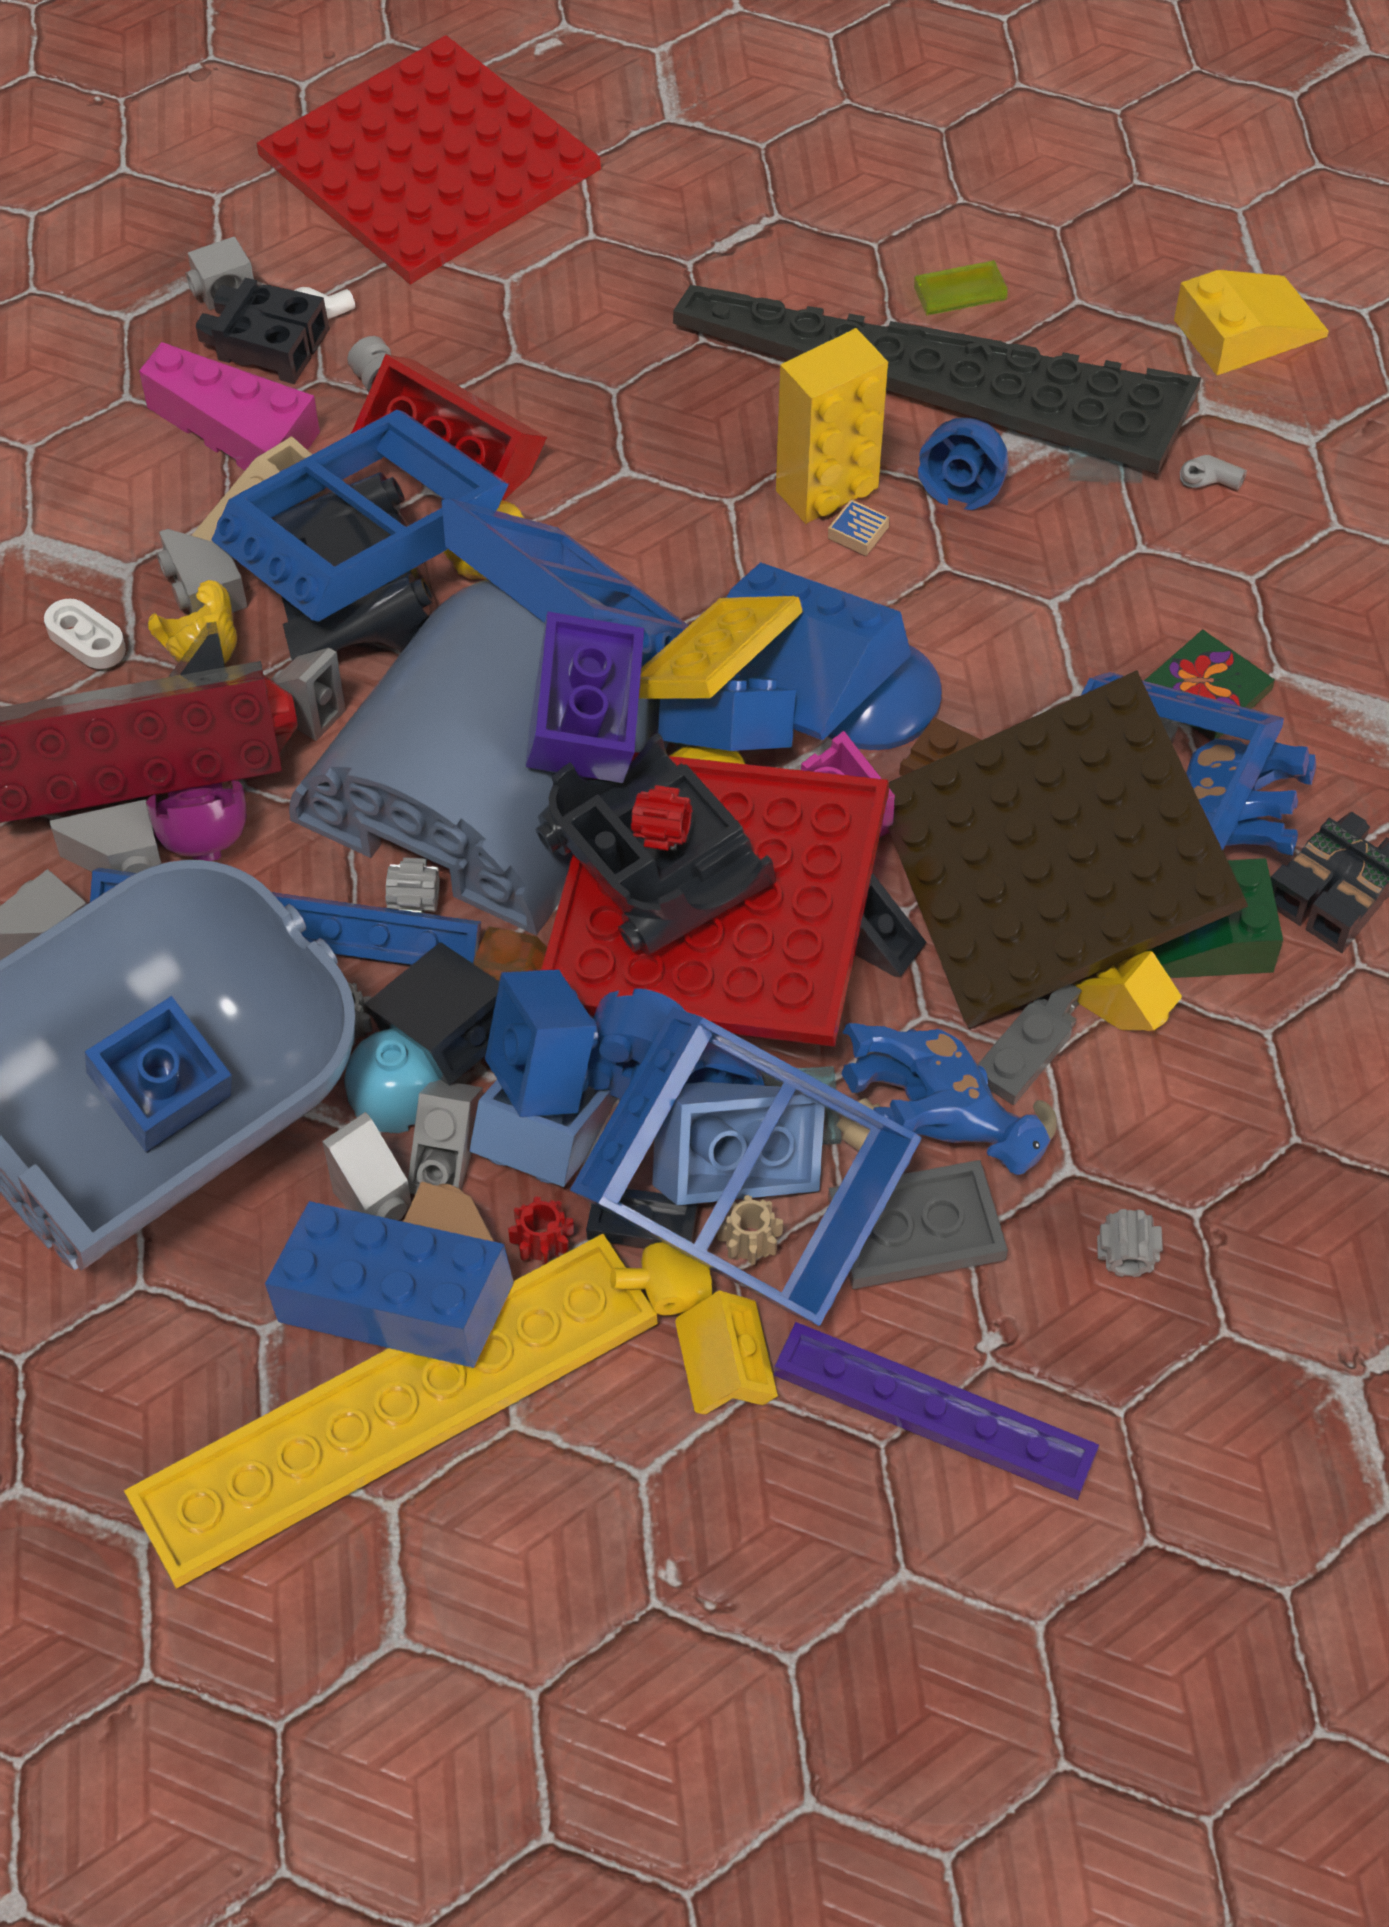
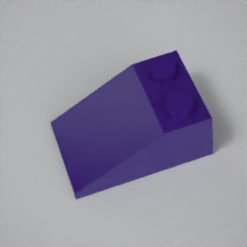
[525,611,644,783]

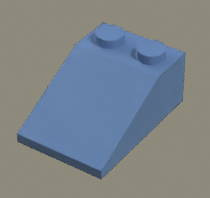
[469,1080,616,1187]
[652,1082,825,1205]

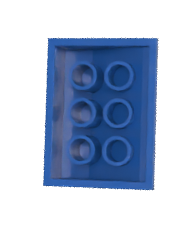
[726,562,911,740]

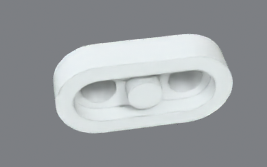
[44,599,126,669]

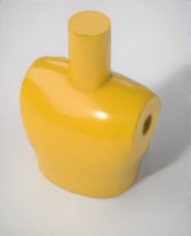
[610,1242,712,1315]

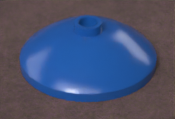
[827,645,942,750]

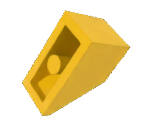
[1072,951,1182,1031]

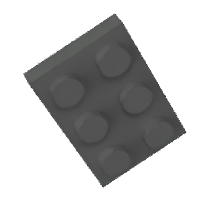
[828,1160,1008,1289]

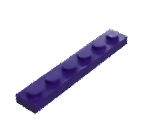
[774,1322,1099,1500]

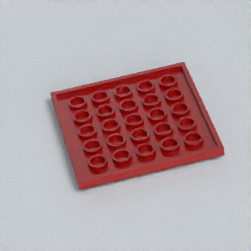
[256,35,601,285]
[541,752,889,1047]

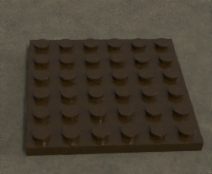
[888,670,1248,1028]

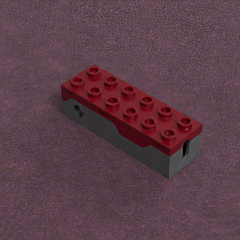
[0,661,298,823]

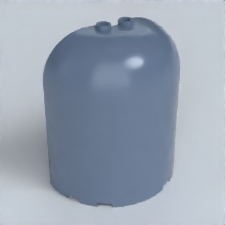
[289,579,669,936]
[0,860,355,1271]

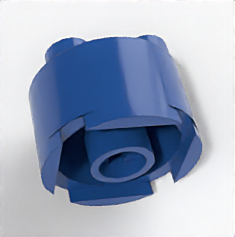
[588,989,685,1099]

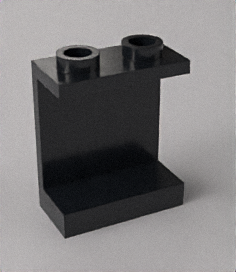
[364,942,500,1086]

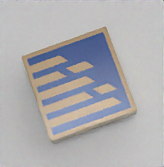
[828,499,890,556]

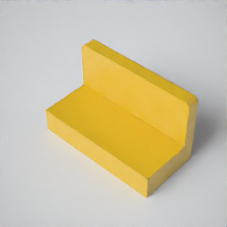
[675,1290,778,1415]

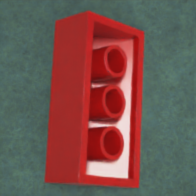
[351,354,547,501]

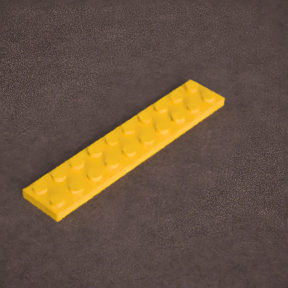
[124,1233,657,1589]

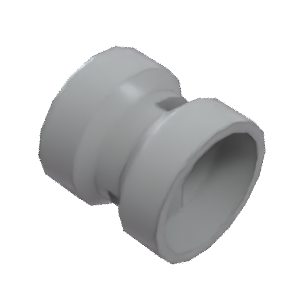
[347,336,391,391]

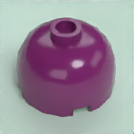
[146,780,247,861]

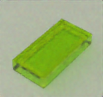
[914,260,1008,316]

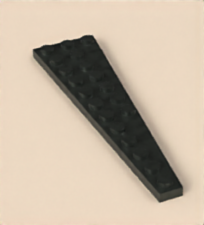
[673,284,1201,474]

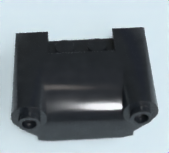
[271,472,437,661]
[535,733,776,955]

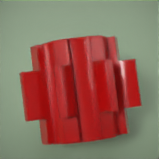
[631,785,692,851]
[508,1196,574,1265]

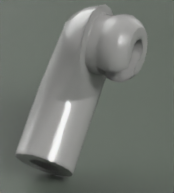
[1180,455,1247,490]

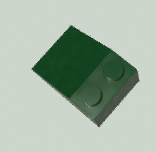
[1147,858,1283,978]

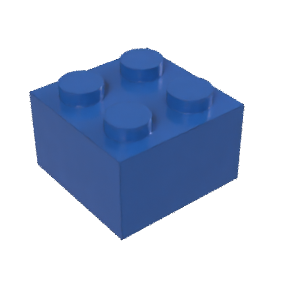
[658,674,796,751]
[485,970,598,1117]
[84,996,232,1152]

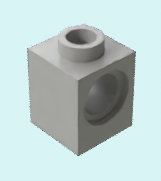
[185,236,254,310]

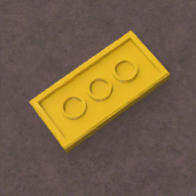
[639,596,803,699]

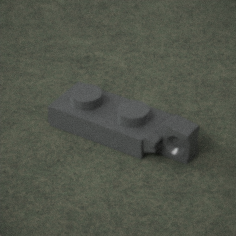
[977,984,1082,1105]

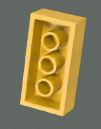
[776,328,888,524]

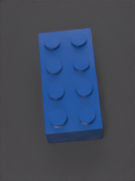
[265,1201,514,1368]

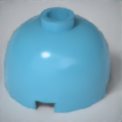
[344,1029,441,1133]

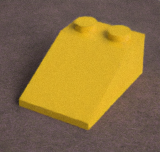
[1174,270,1328,376]

